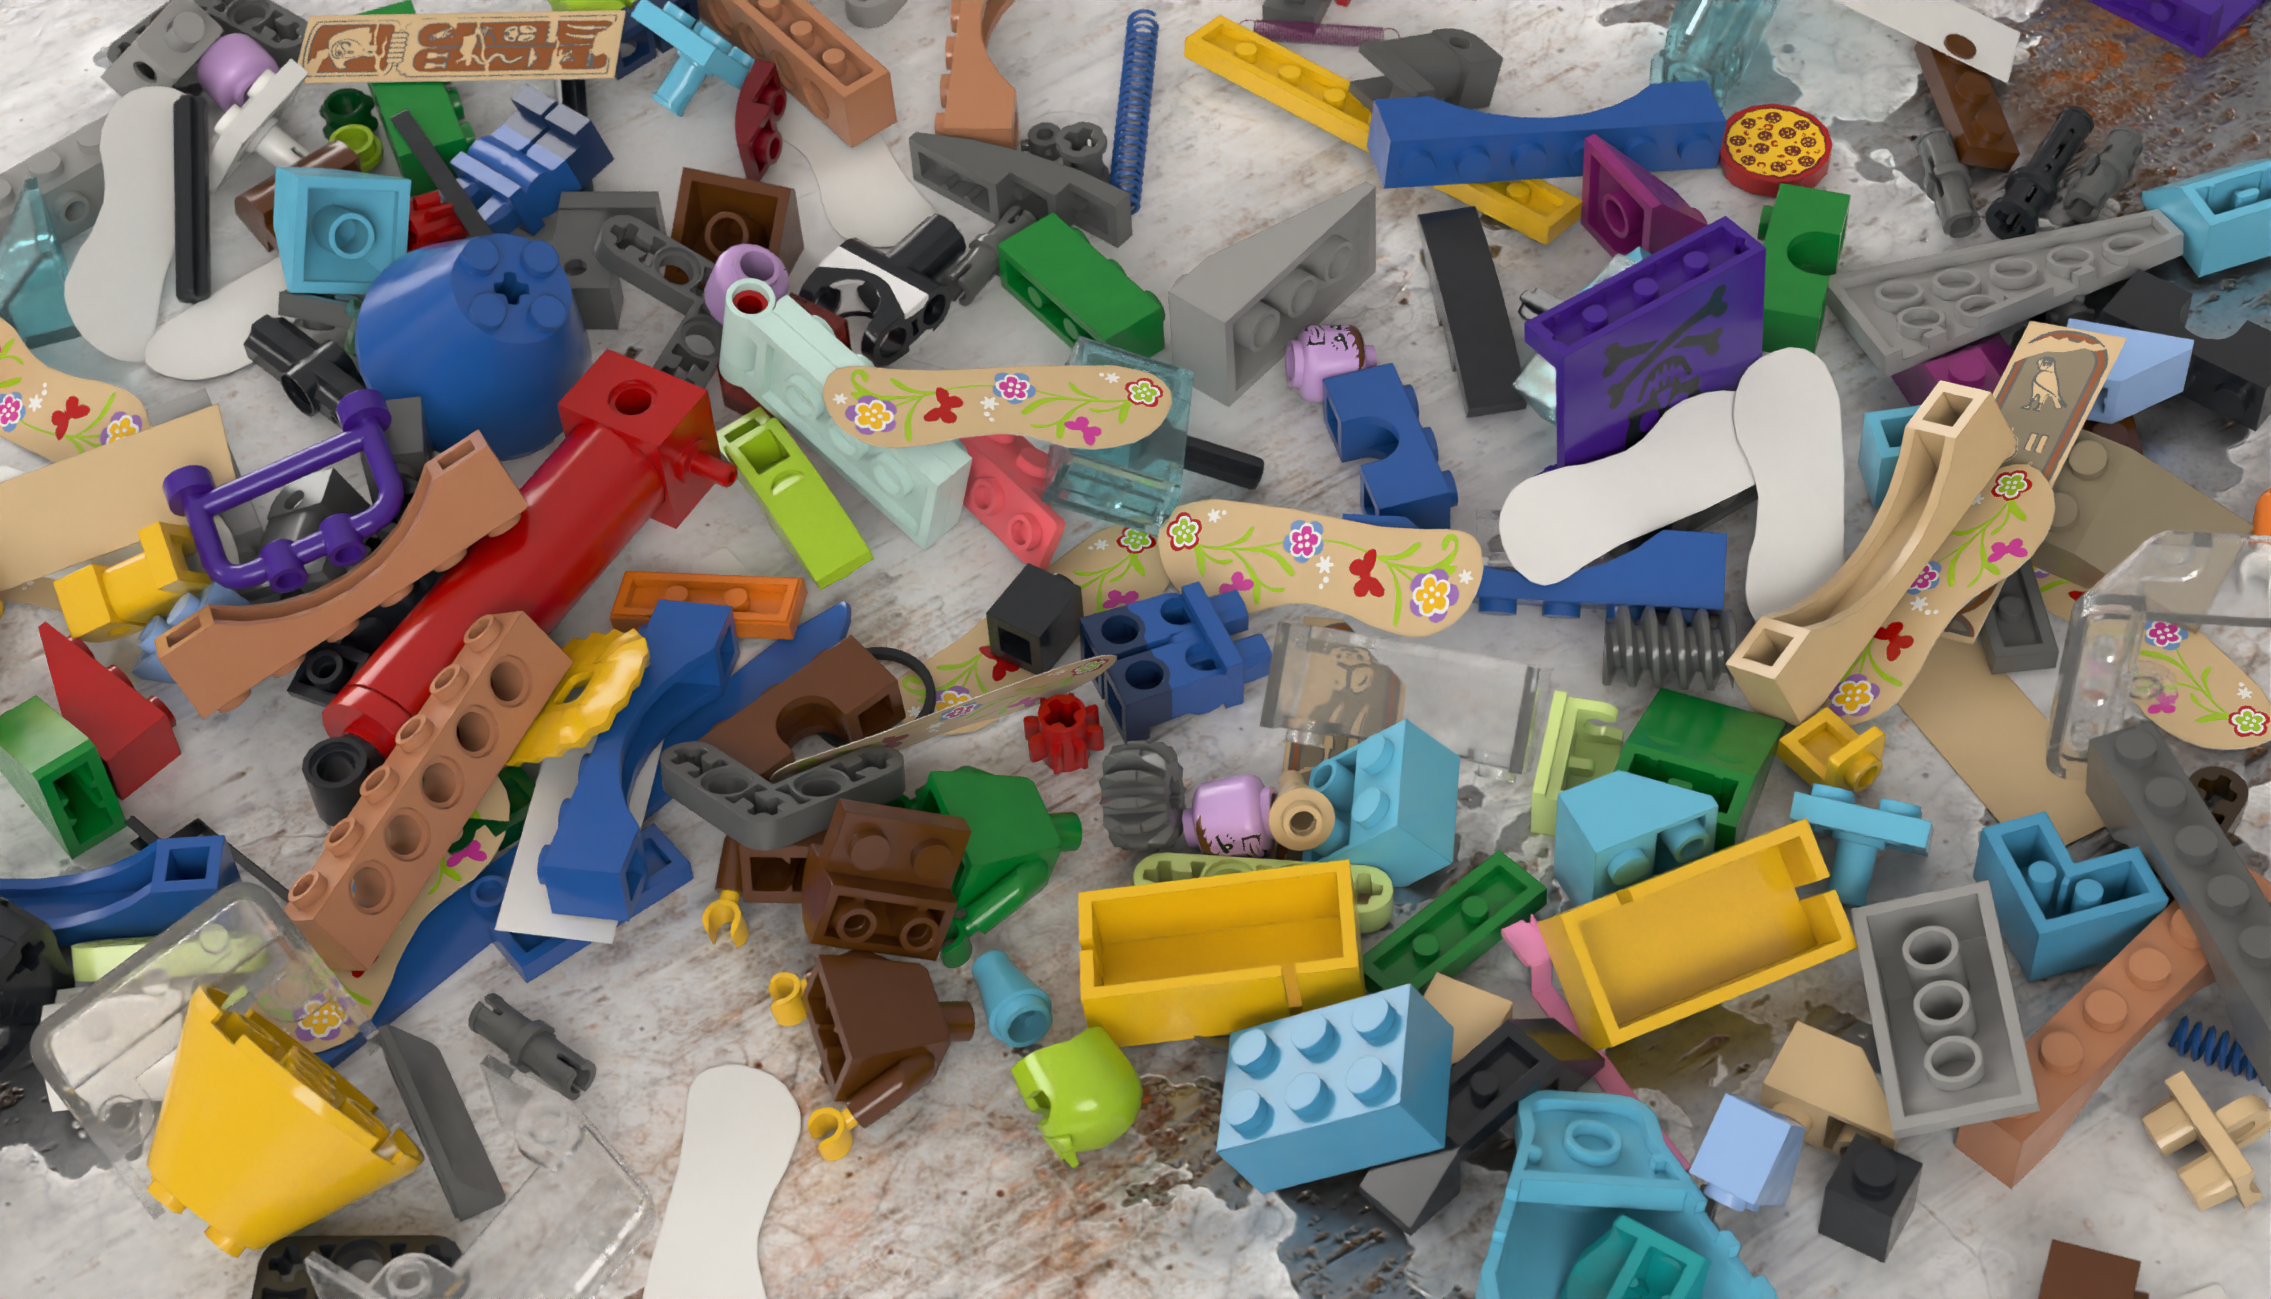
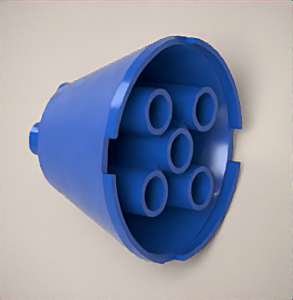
[355,233,592,462]

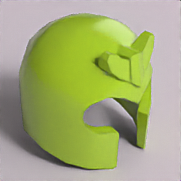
[1011,1026,1143,1168]

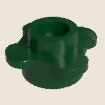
[319,88,378,140]

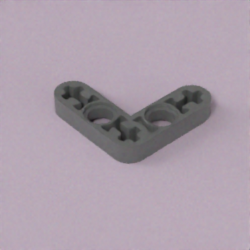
[107,0,308,80]
[594,215,723,389]
[660,741,906,851]

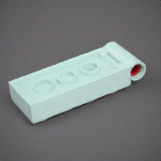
[719,278,972,551]

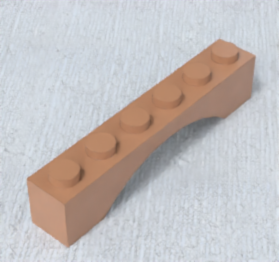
[935,0,1020,150]
[154,429,530,719]
[1955,865,2271,1189]

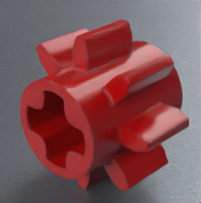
[407,191,467,253]
[1023,692,1105,774]

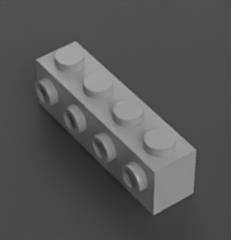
[0,113,109,276]

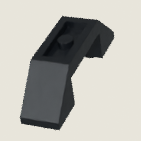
[287,476,448,708]
[1359,1018,1605,1236]

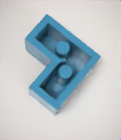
[1973,811,2169,982]

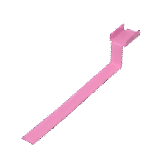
[1501,914,1691,1171]

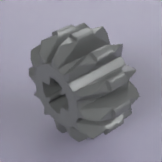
[1099,740,1187,853]

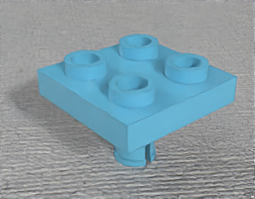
[631,0,756,117]
[1789,784,1934,907]

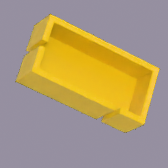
[1536,818,1858,1050]
[1078,859,1366,1048]

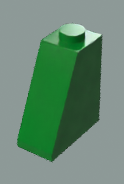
[0,695,127,860]

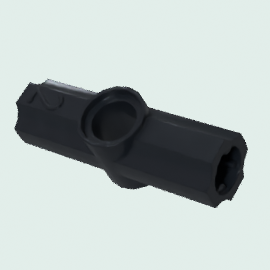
[243,314,367,429]

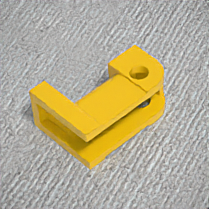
[53,521,213,643]

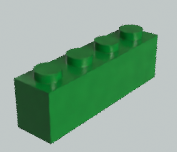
[355,0,476,198]

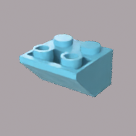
[2141,158,2271,277]
[1302,719,1460,887]
[1553,770,1719,907]

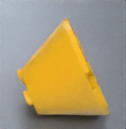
[146,983,425,1258]

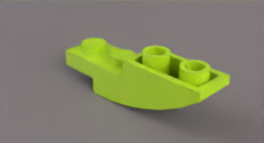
[716,406,874,590]

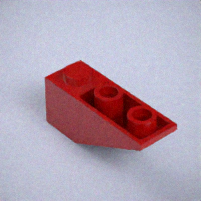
[38,621,182,801]

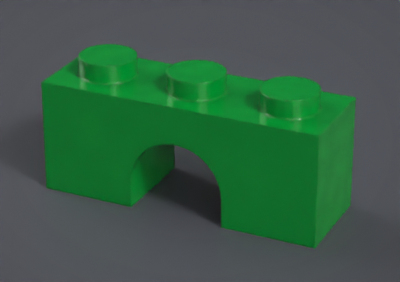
[1757,183,1851,354]

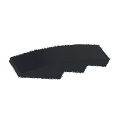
[1417,206,1528,418]

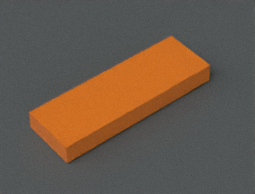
[609,571,808,640]

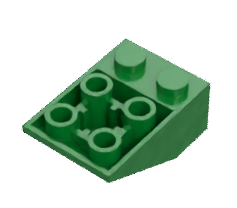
[1613,687,1787,852]

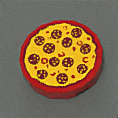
[1718,104,1833,198]

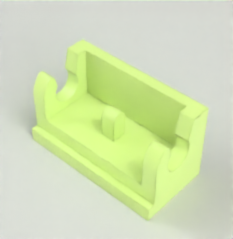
[1530,690,1624,836]

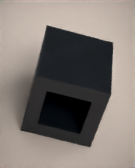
[986,563,1084,675]
[1818,1133,1923,1263]

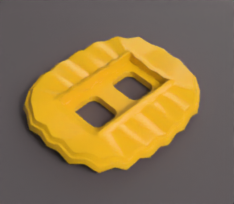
[502,628,651,769]

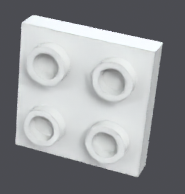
[209,59,311,195]

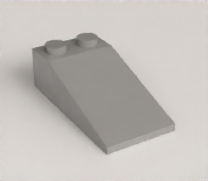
[1168,182,1376,407]
[1851,880,2040,1139]

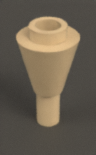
[1268,770,1335,851]

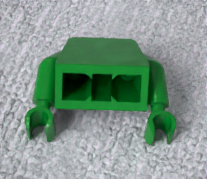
[884,765,1082,968]

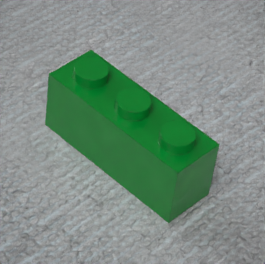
[997,212,1165,369]

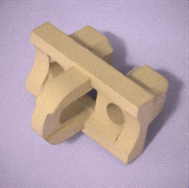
[2140,1070,2271,1211]

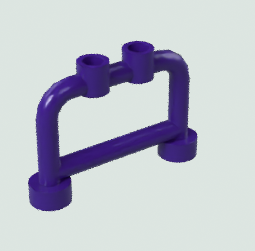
[162,389,404,593]

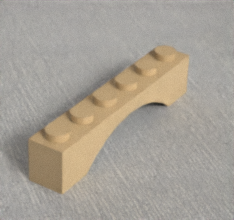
[1725,380,2017,726]

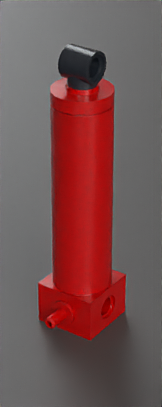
[302,349,738,826]

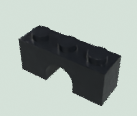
[2099,269,2271,431]

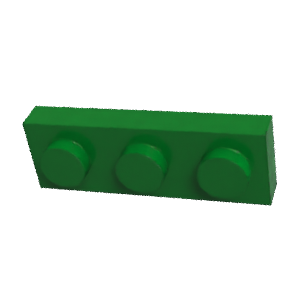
[1362,850,1547,996]

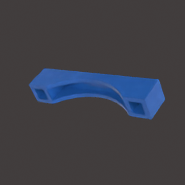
[1367,80,1727,189]
[1342,514,1727,626]
[537,599,740,922]
[0,835,242,946]

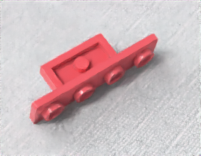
[959,434,1074,571]

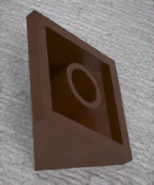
[664,167,804,290]

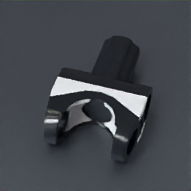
[797,214,966,366]

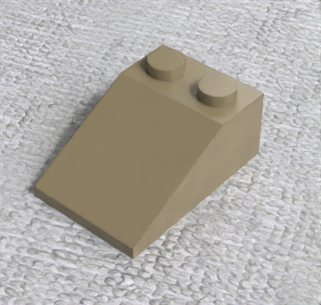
[2030,429,2254,634]

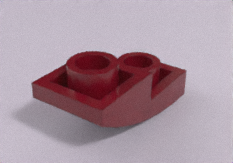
[735,59,787,182]

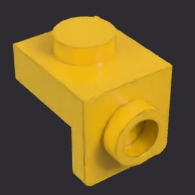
[1777,707,1886,792]

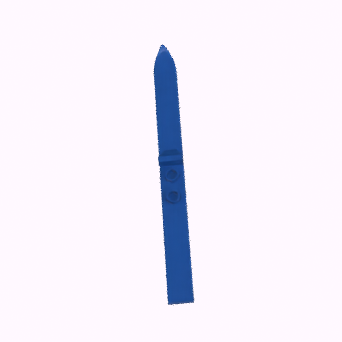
[314,601,851,1069]

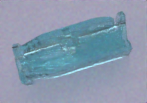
[1649,0,1780,110]

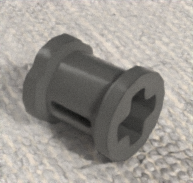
[1055,122,1110,184]

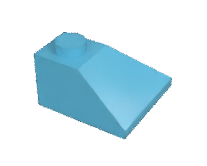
[273,166,411,294]

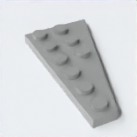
[1826,209,2184,378]

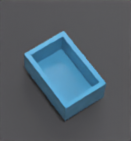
[1216,984,1454,1194]

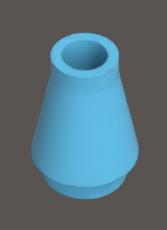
[972,950,1052,1048]

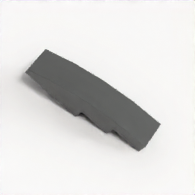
[908,132,1132,248]

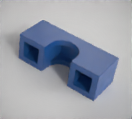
[1323,363,1458,529]

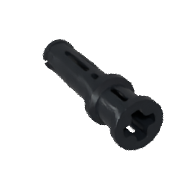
[1985,106,2094,240]

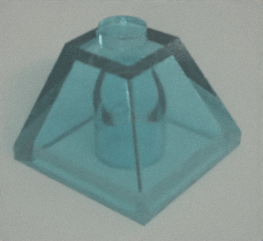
[0,177,82,350]

